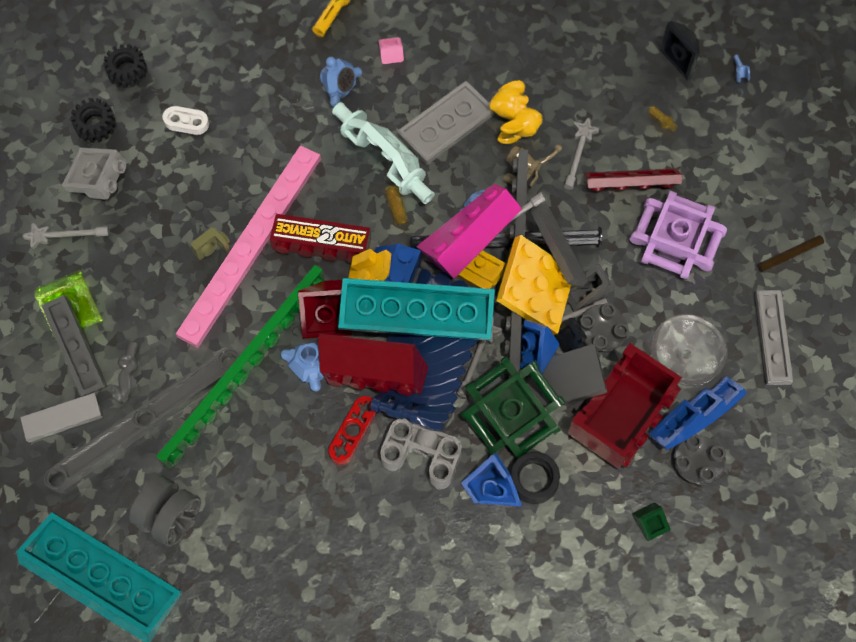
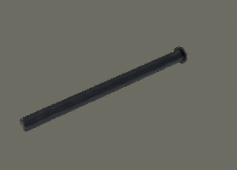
[410,227,602,250]

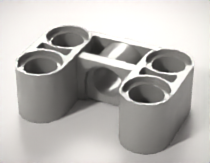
[380,419,462,489]

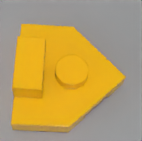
[349,249,391,281]

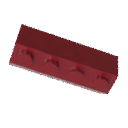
[318,334,429,396]

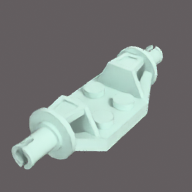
[332,102,435,204]

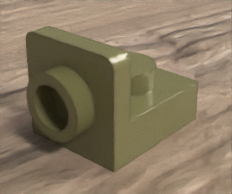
[190,226,230,260]

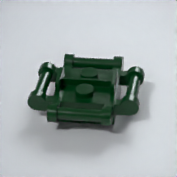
[461,356,565,459]

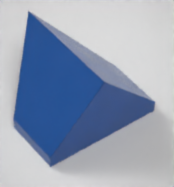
[520,320,560,374]
[461,453,522,507]

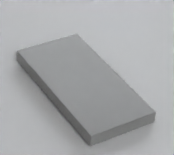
[397,81,496,165]

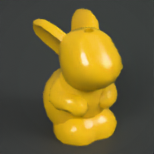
[489,80,543,145]

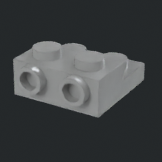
[61,148,126,199]

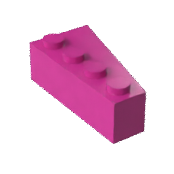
[416,184,522,279]

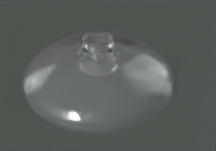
[651,314,727,386]

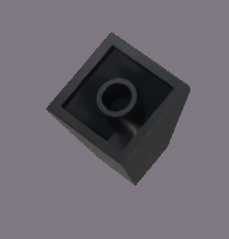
[660,21,700,81]

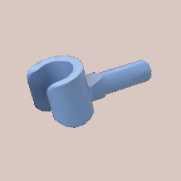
[733,55,750,82]

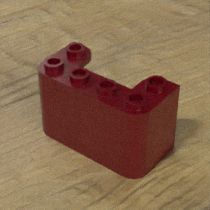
[568,343,682,469]

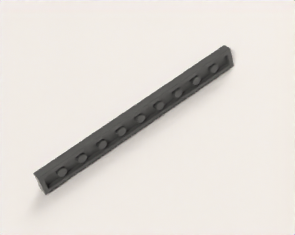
[504,149,528,379]

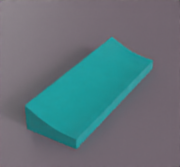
[338,278,495,341]
[16,512,181,642]

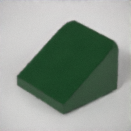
[633,503,671,541]

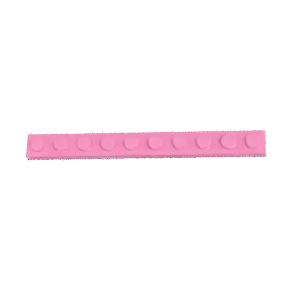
[176,145,321,348]

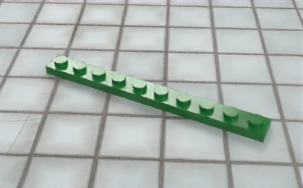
[156,265,325,469]

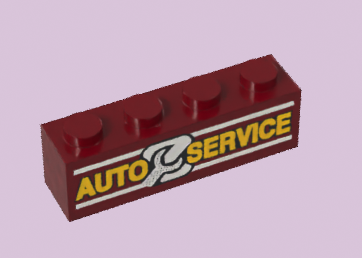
[270,214,371,264]

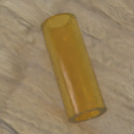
[385,185,409,225]

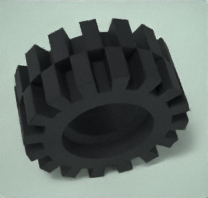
[103,44,148,88]
[70,98,116,143]

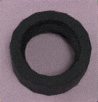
[511,452,560,504]

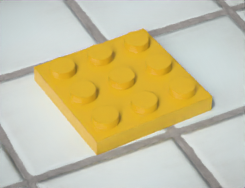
[496,235,571,335]

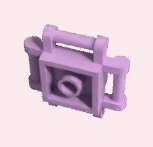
[630,191,727,280]

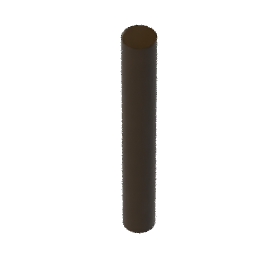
[757,235,824,272]

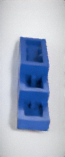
[649,376,747,450]

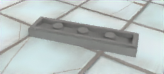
[755,290,793,385]

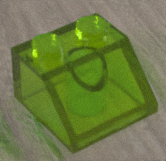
[34,270,103,339]

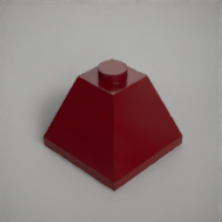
[298,280,352,339]

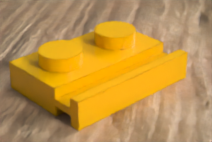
[456,250,507,289]

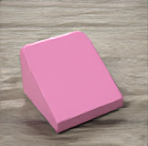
[378,37,404,64]

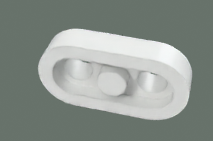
[163,106,209,135]

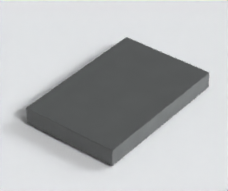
[525,344,608,407]

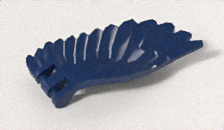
[371,269,478,431]

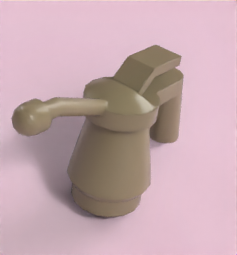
[503,144,562,189]

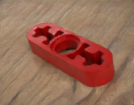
[329,396,377,465]

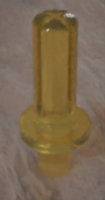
[649,106,678,131]

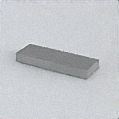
[20,393,103,443]

